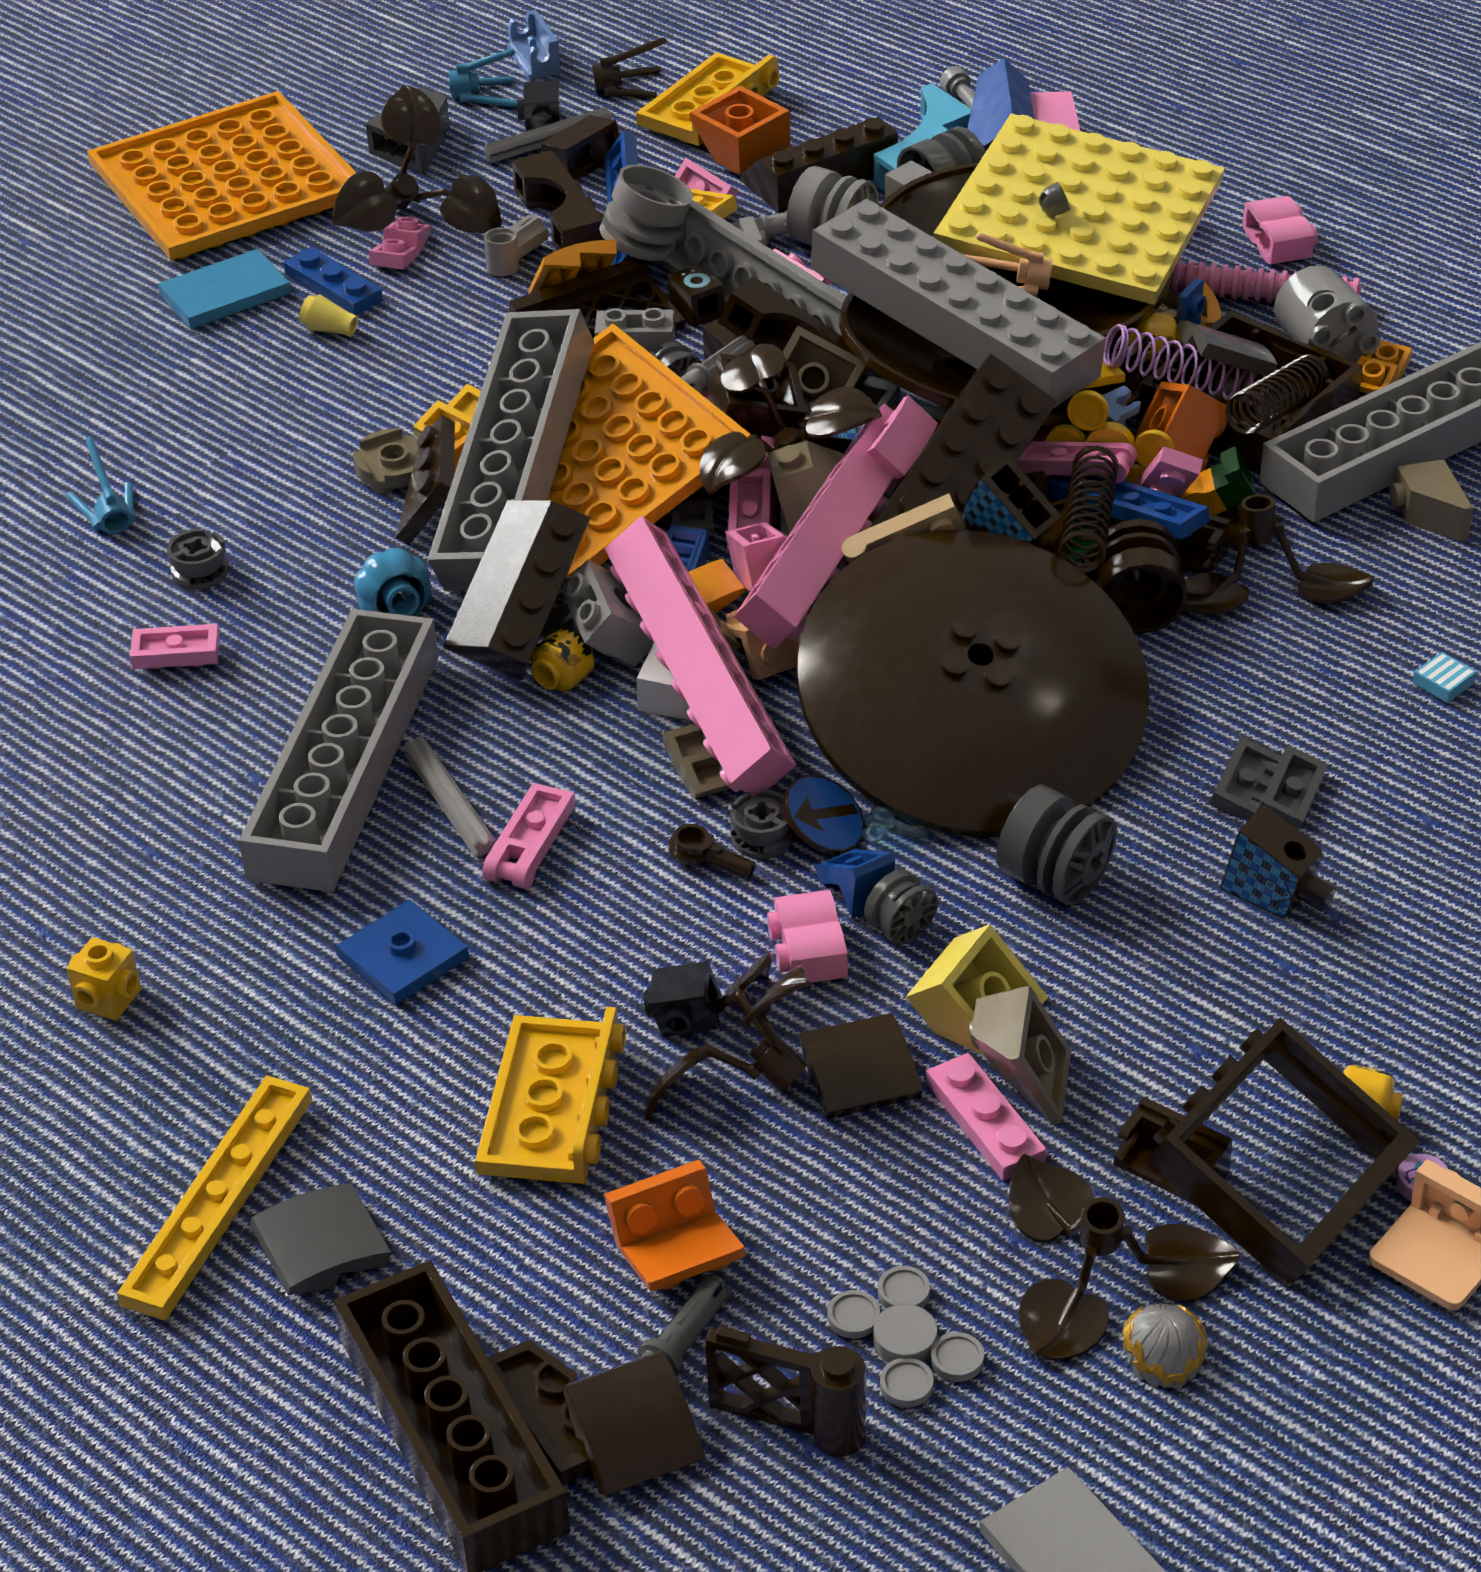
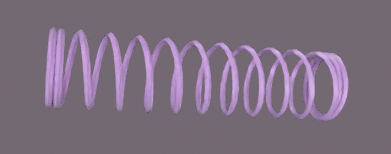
[1103,324,1270,408]

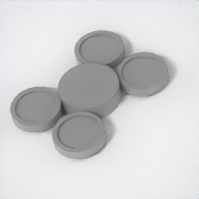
[827,1266,984,1408]

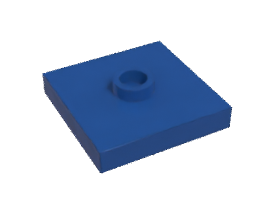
[336,899,469,1006]

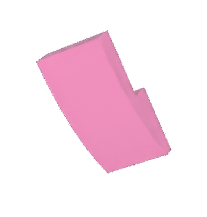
[369,217,431,270]
[867,395,938,480]

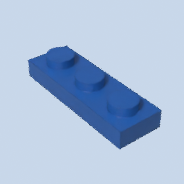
[283,247,383,315]

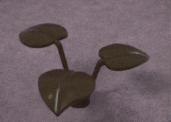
[333,86,502,233]
[700,344,882,496]
[1184,494,1374,614]
[645,952,811,1122]
[1009,1154,1240,1361]

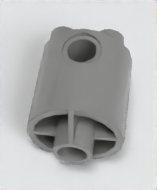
[1274,265,1380,363]

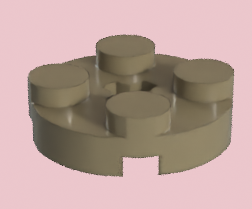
[353,428,421,494]

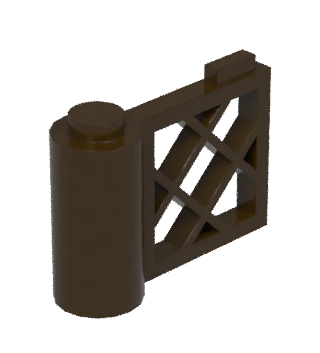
[705,1326,867,1457]

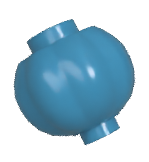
[354,548,433,617]

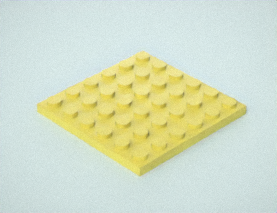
[933,113,1225,305]

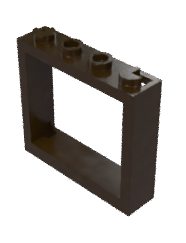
[1147,1017,1420,1289]

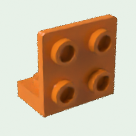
[604,1159,746,1291]

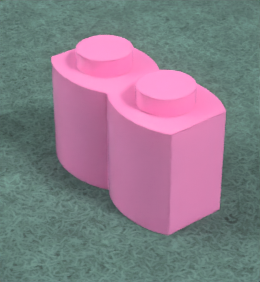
[1242,196,1318,265]
[767,890,848,983]

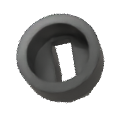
[1039,182,1071,216]

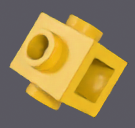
[66,937,141,1021]

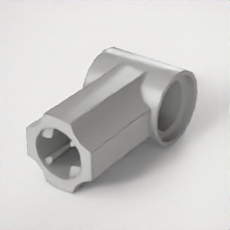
[484,214,548,276]

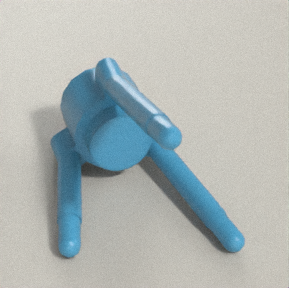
[449,49,517,108]
[67,436,137,534]

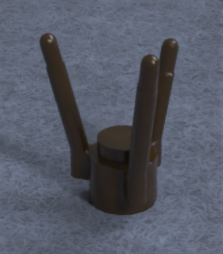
[592,37,667,98]

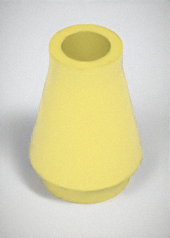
[299,294,358,337]

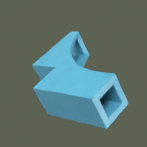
[874,83,971,192]

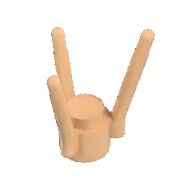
[964,233,1052,297]

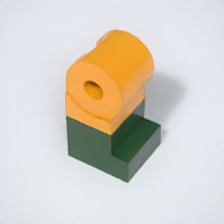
[1180,446,1256,515]

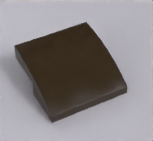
[798,1013,923,1119]
[562,1351,705,1495]

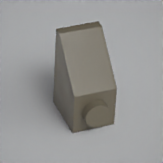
[1390,459,1473,542]

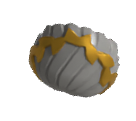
[1122,1303,1208,1388]

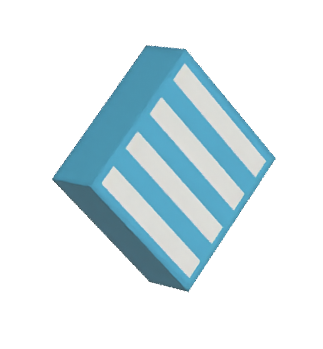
[1413,652,1477,703]

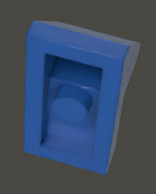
[815,849,896,918]

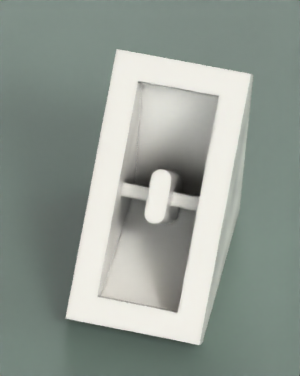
[637,642,691,720]

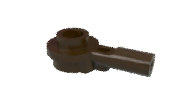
[668,824,756,879]

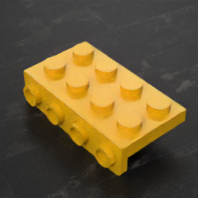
[636,52,780,146]
[475,1007,626,1184]

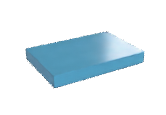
[158,249,291,329]

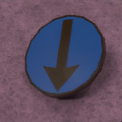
[783,775,865,855]

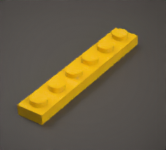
[117,1075,312,1321]

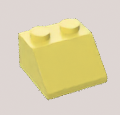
[906,924,1048,1055]

